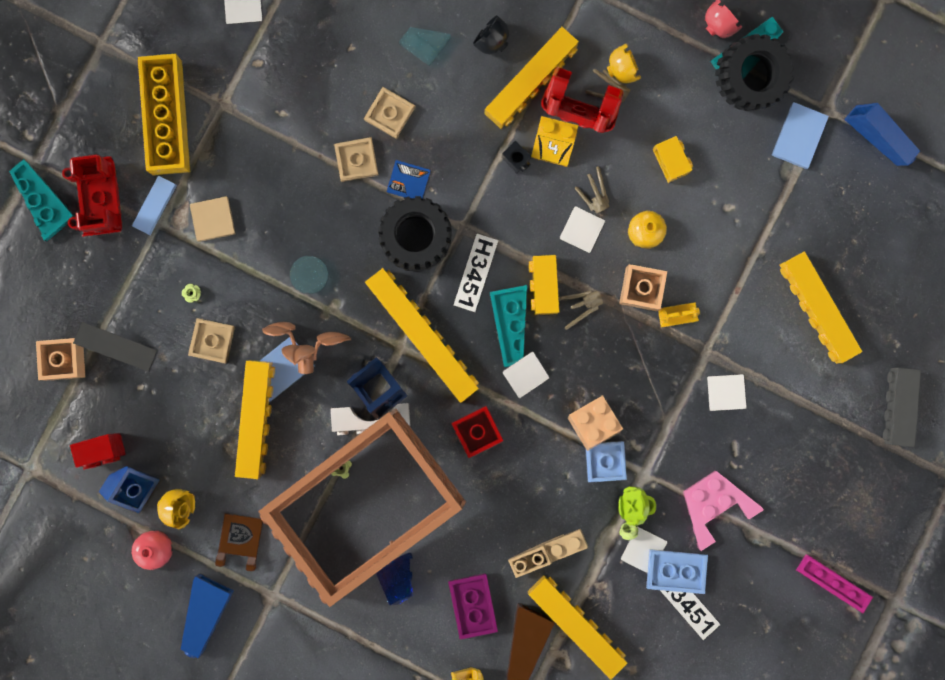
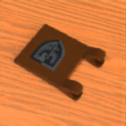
[215,513,263,571]

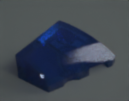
[376,553,413,606]

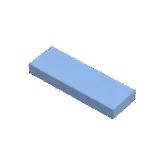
[132,176,177,236]

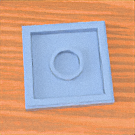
[586,441,627,482]

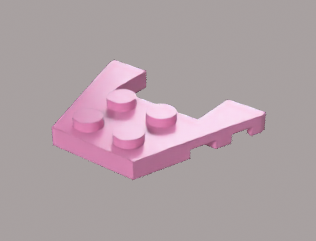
[683,471,763,551]

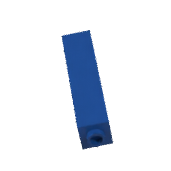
[844,103,920,166]
[181,574,234,658]

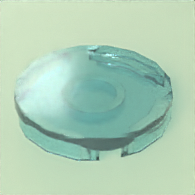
[290,256,328,294]

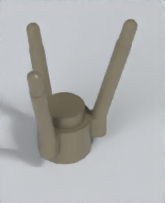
[586,69,630,103]
[575,166,610,214]
[558,290,603,330]

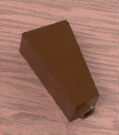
[507,603,555,680]

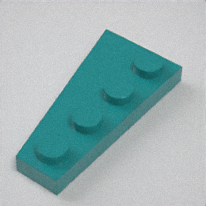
[711,17,784,79]
[9,159,75,242]
[490,285,527,367]

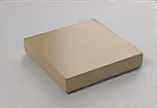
[364,87,416,139]
[334,137,379,182]
[190,196,236,242]
[188,318,235,364]

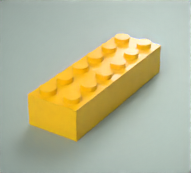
[138,54,190,175]

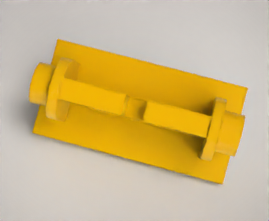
[658,302,700,327]

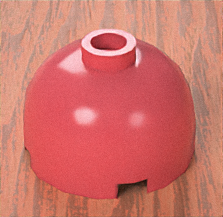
[705,0,742,38]
[131,530,173,570]

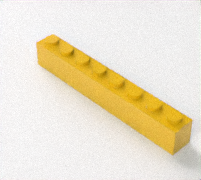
[365,268,479,403]

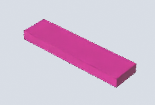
[796,554,873,613]

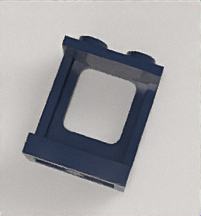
[347,357,408,420]

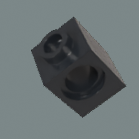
[501,141,531,174]

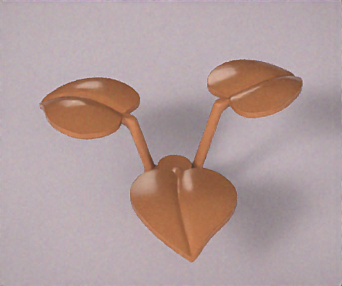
[262,322,351,374]

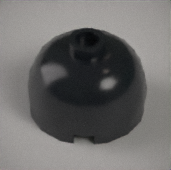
[473,15,509,54]

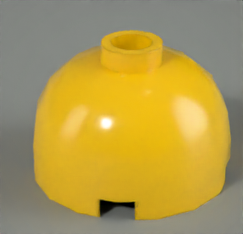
[607,43,641,84]
[628,211,667,249]
[157,489,195,529]

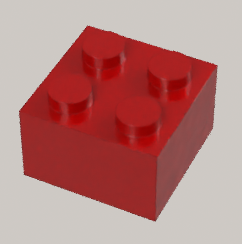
[451,406,503,458]
[70,433,126,470]

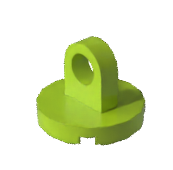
[618,487,656,526]

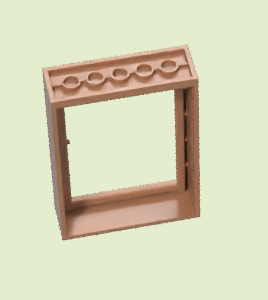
[258,408,466,607]

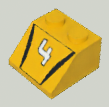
[531,116,579,167]

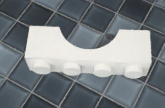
[331,403,410,435]

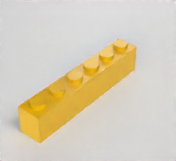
[484,27,579,129]
[780,251,862,364]
[235,360,275,479]
[527,575,627,680]

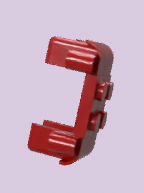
[541,67,624,133]
[62,154,122,237]

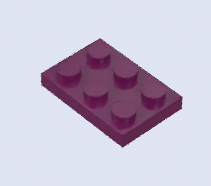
[448,573,498,640]

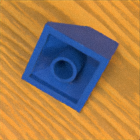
[99,466,160,513]

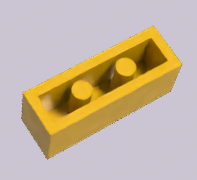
[529,255,559,315]

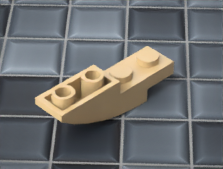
[508,529,588,578]

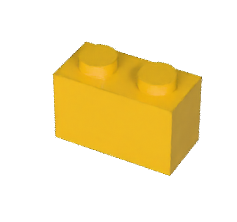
[652,136,693,183]

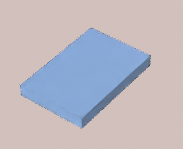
[772,102,829,169]
[260,337,315,402]
[646,549,708,594]

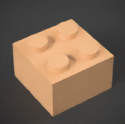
[619,264,667,311]
[36,338,85,381]
[568,396,623,451]

